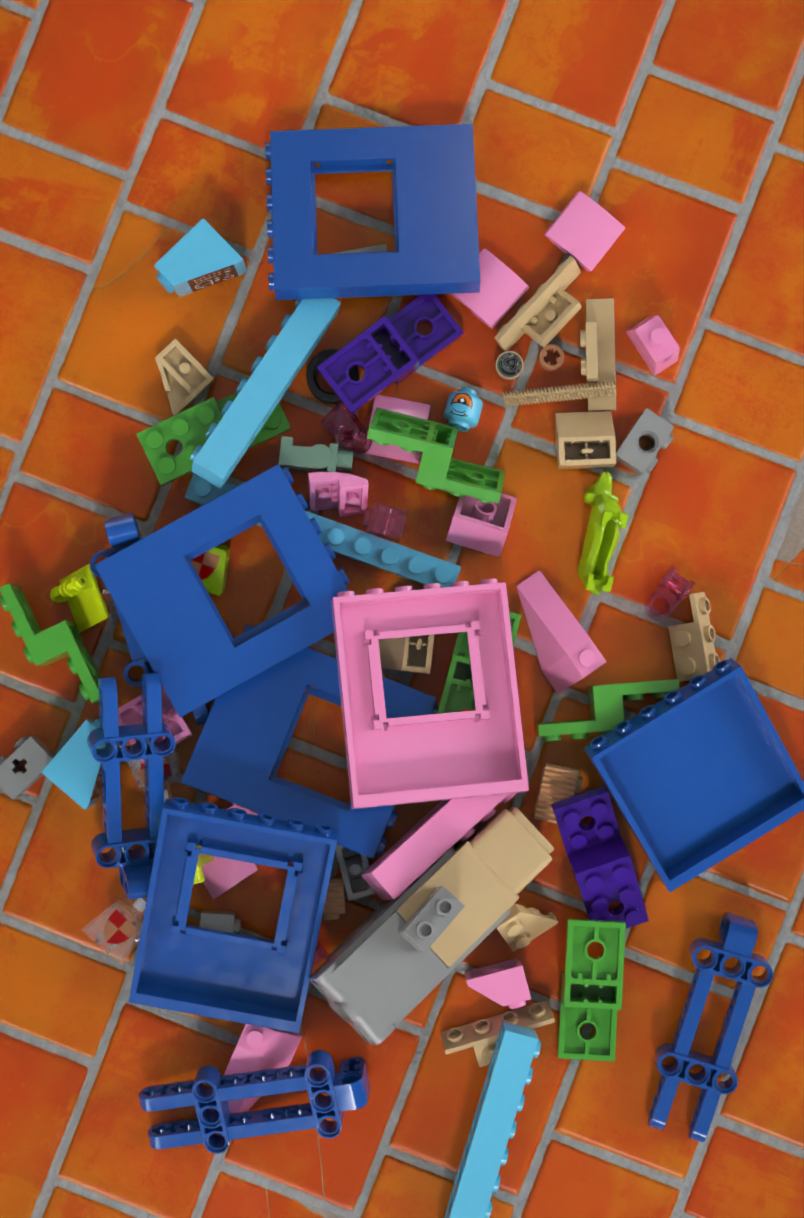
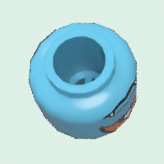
[443,388,483,432]

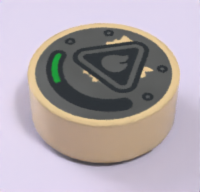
[495,351,524,380]

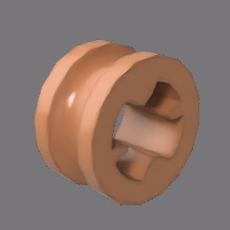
[538,344,564,371]

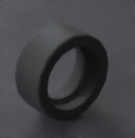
[306,349,360,405]

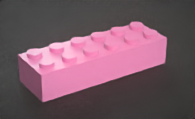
[361,793,516,901]

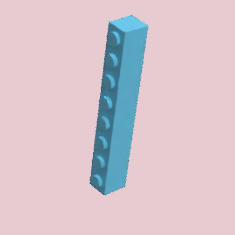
[190,298,341,489]
[444,1021,541,1218]

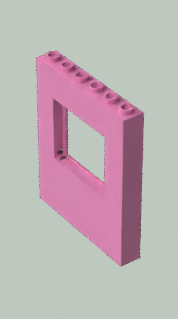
[331,578,529,809]

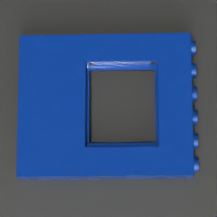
[265,124,481,300]
[94,464,357,717]
[181,624,439,860]
[129,797,338,1033]

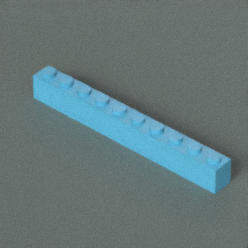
[185,473,461,588]

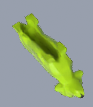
[578,471,629,595]

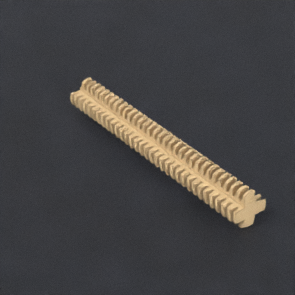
[503,380,617,407]

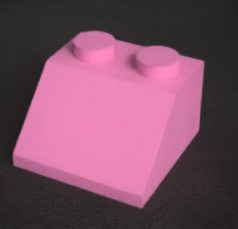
[446,493,517,557]
[465,957,531,1009]

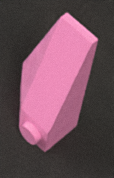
[516,570,607,694]
[209,1024,302,1114]

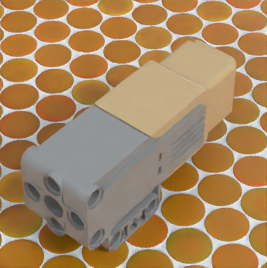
[309,807,554,1045]

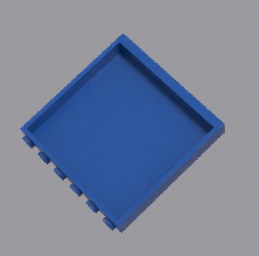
[584,658,804,892]

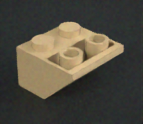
[555,411,616,469]
[378,635,434,674]

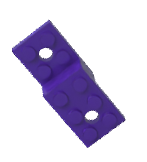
[317,294,464,414]
[551,786,649,928]

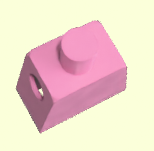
[626,315,680,376]

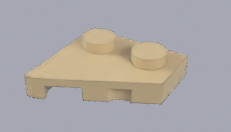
[155,338,215,416]
[496,904,559,952]

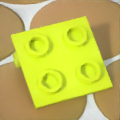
[50,564,110,633]

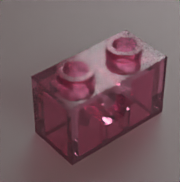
[363,502,407,543]

